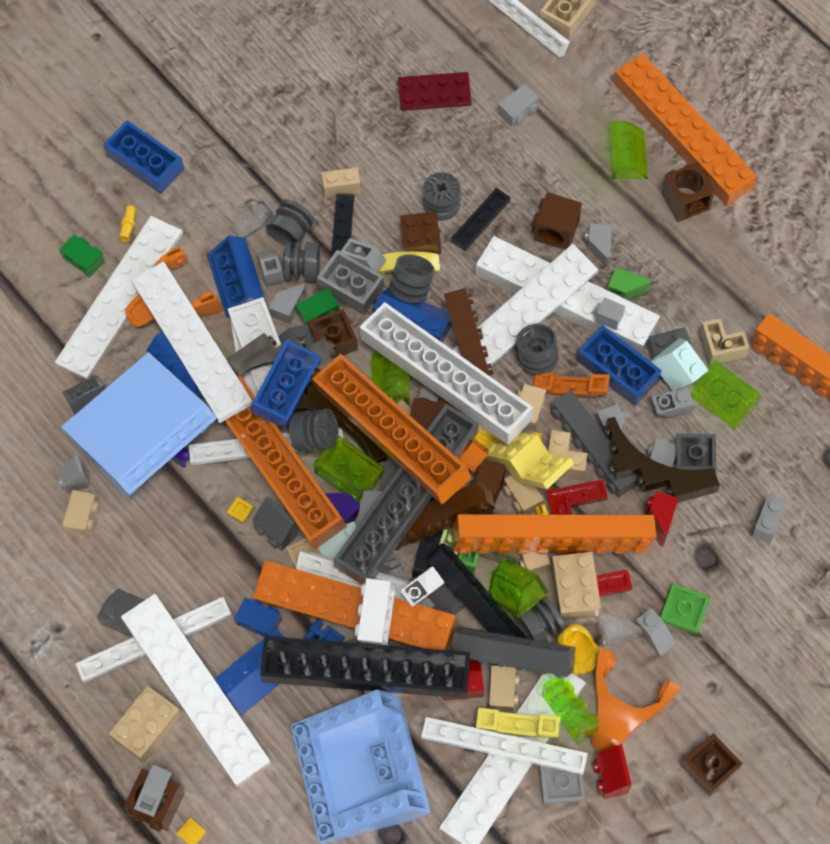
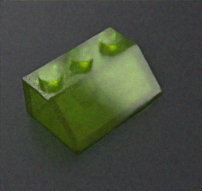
[608,121,648,180]
[371,351,409,406]
[691,361,762,430]
[314,436,385,503]
[488,559,549,618]
[542,678,599,745]

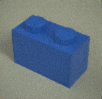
[234,598,282,638]

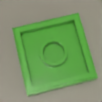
[660,583,710,634]

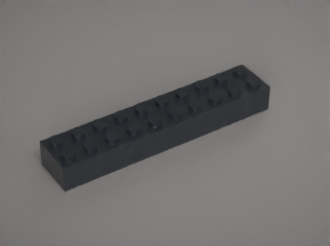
[260,636,470,699]

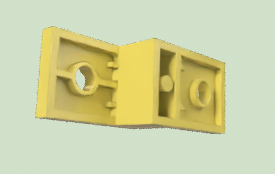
[484,432,574,489]

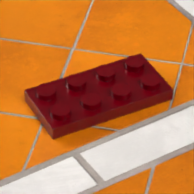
[398,72,472,111]

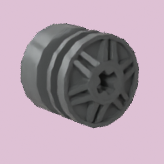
[422,172,461,221]
[266,199,315,248]
[283,241,320,281]
[389,254,434,303]
[516,323,559,375]
[289,409,339,451]
[513,595,565,642]

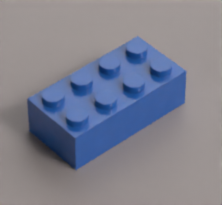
[103,120,184,194]
[577,325,662,406]
[250,339,321,429]

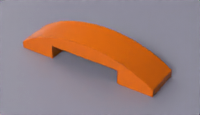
[533,372,610,397]

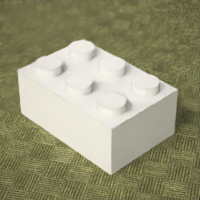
[355,578,396,646]

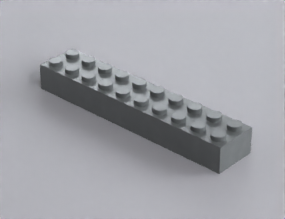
[334,404,479,584]

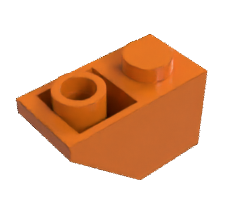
[459,439,489,472]

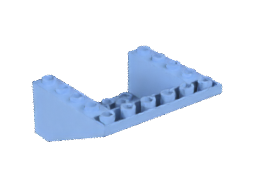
[61,352,217,500]
[290,690,431,844]

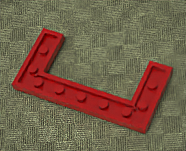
[546,479,633,597]

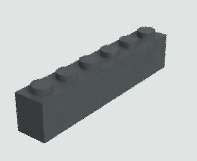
[551,390,638,498]
[452,627,576,678]

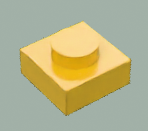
[227,497,254,524]
[176,818,206,844]

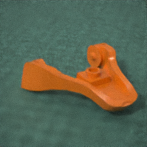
[125,247,223,327]
[590,647,682,752]

